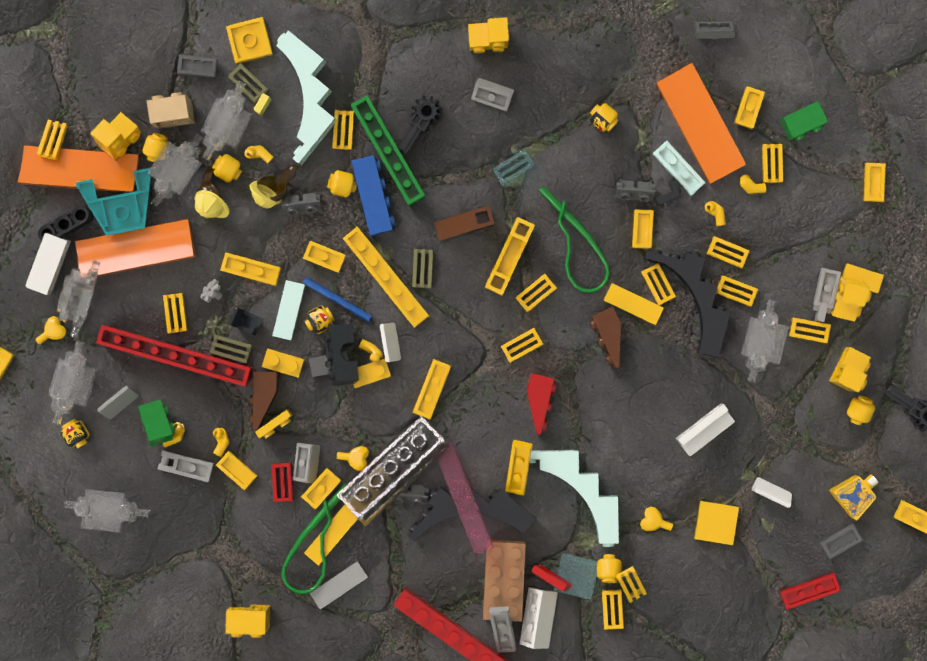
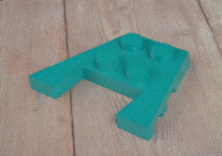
[75,168,151,236]

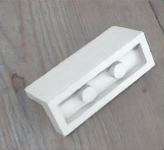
[26,233,71,295]
[675,404,735,456]
[519,587,558,649]

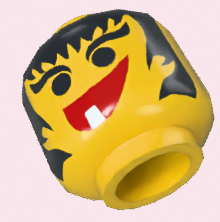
[590,103,619,132]
[305,306,335,334]
[61,419,90,449]

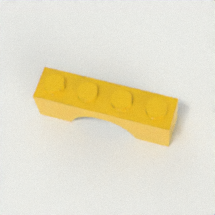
[485,217,535,296]

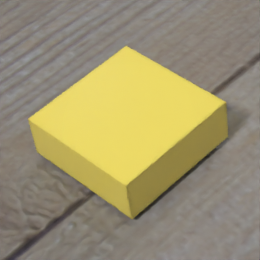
[254,93,271,116]

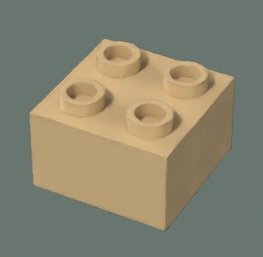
[147,93,195,129]

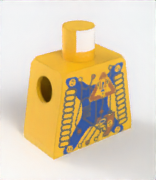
[829,474,879,521]

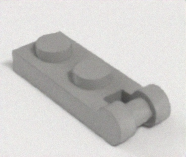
[157,450,214,482]

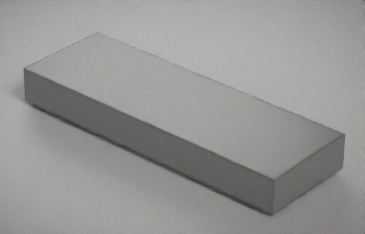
[310,561,368,609]
[489,606,516,653]

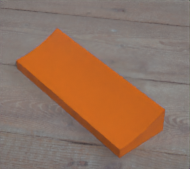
[656,63,746,184]
[18,146,140,193]
[75,219,196,279]

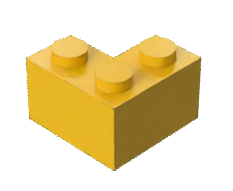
[468,18,509,53]
[90,112,141,160]
[831,276,871,322]
[829,347,871,392]
[226,605,270,638]

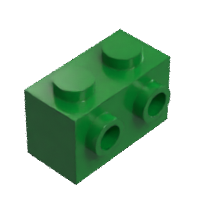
[780,101,828,141]
[138,399,175,447]

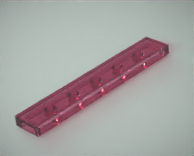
[433,441,494,555]

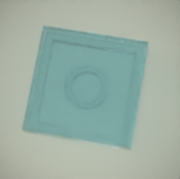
[553,553,597,600]

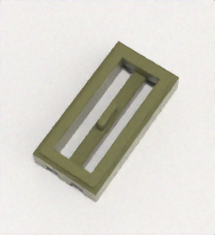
[228,63,269,104]
[412,249,433,288]
[209,334,252,363]

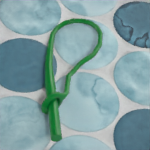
[538,186,610,293]
[281,484,350,594]

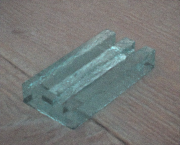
[492,149,535,186]

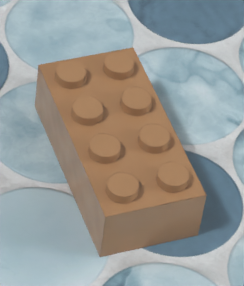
[483,539,526,622]

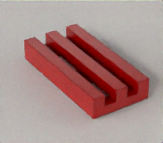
[271,462,294,502]
[532,564,572,591]

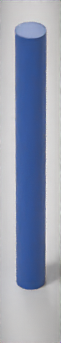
[303,277,372,322]

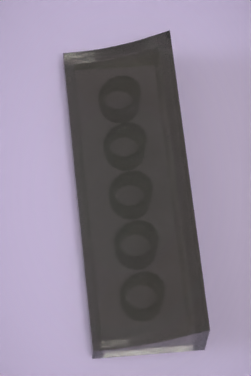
[337,416,450,526]

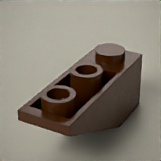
[434,206,495,241]
[589,306,621,369]
[250,372,279,430]

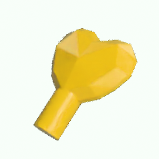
[36,316,66,345]
[337,446,369,471]
[640,507,673,531]

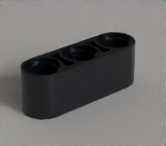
[38,206,93,241]

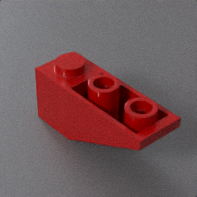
[526,373,557,435]

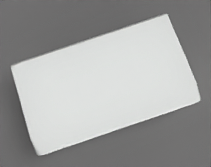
[380,323,401,362]
[752,477,792,507]

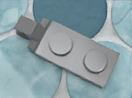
[813,268,841,322]

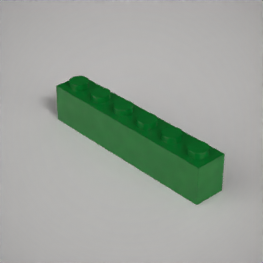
[351,95,426,207]

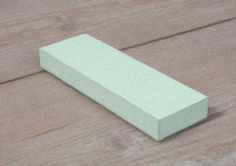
[652,141,705,196]
[272,280,305,340]

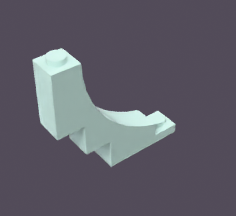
[276,31,337,165]
[530,450,619,547]

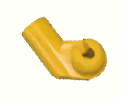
[244,145,274,164]
[740,174,766,194]
[705,201,726,226]
[359,339,382,363]
[163,422,185,448]
[213,428,230,457]

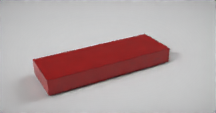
[779,572,841,610]

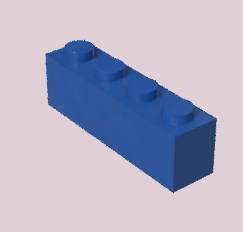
[352,155,396,237]

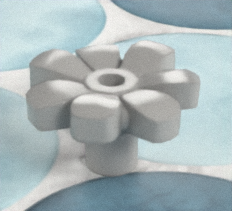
[200,279,222,303]

